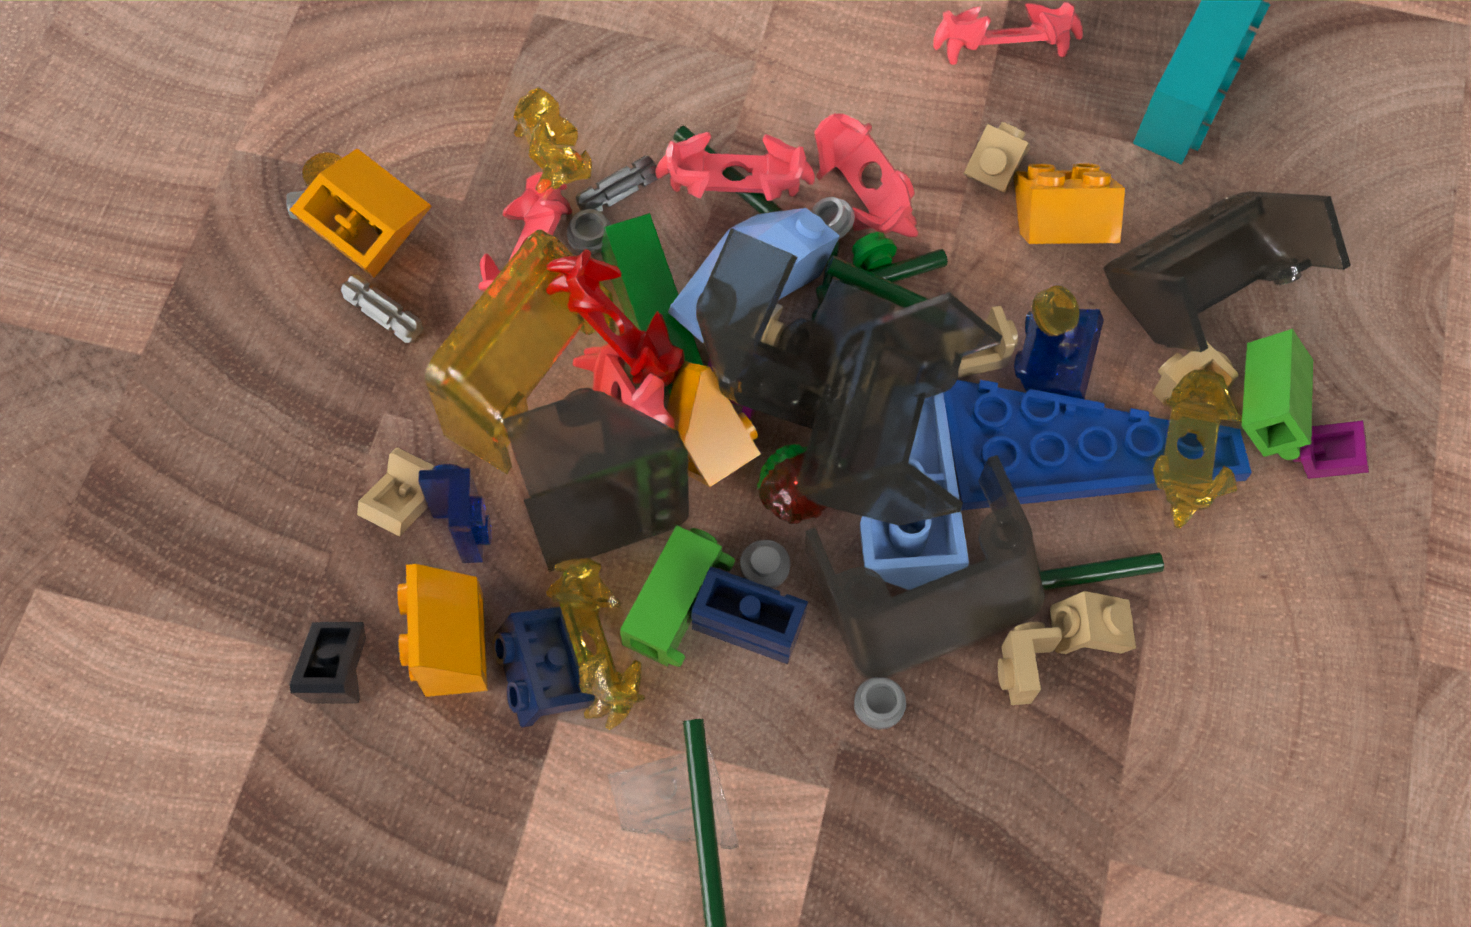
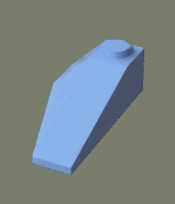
[668,208,840,343]
[859,385,969,591]

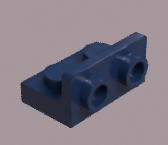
[493,606,596,728]

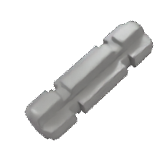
[341,275,423,343]

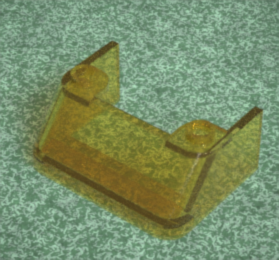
[425,229,616,474]

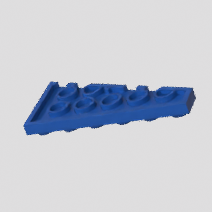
[935,371,1252,511]

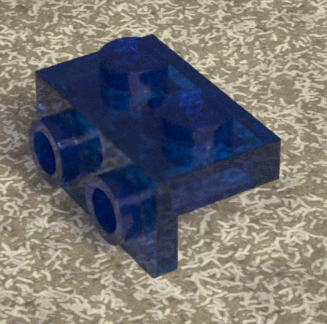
[1014,294,1104,399]
[418,464,491,563]

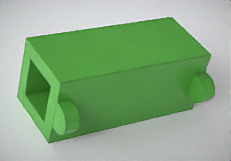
[1242,328,1313,460]
[620,525,735,667]

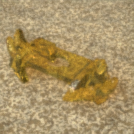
[513,87,592,193]
[1153,370,1242,528]
[546,558,645,730]

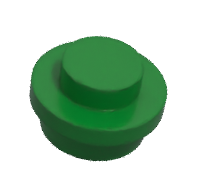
[851,232,897,271]

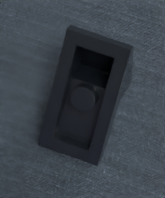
[289,622,366,704]

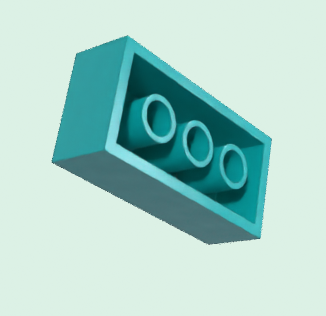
[1133,0,1271,165]

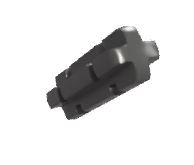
[576,156,658,212]

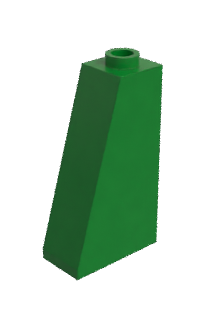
[601,213,704,396]

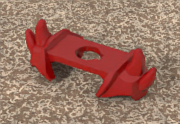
[546,249,684,388]

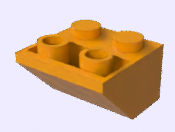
[290,148,432,278]
[1014,163,1125,244]
[667,361,760,487]
[397,564,488,697]

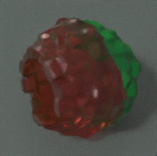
[757,444,833,524]

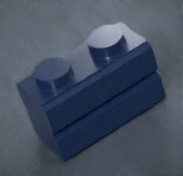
[692,566,808,664]

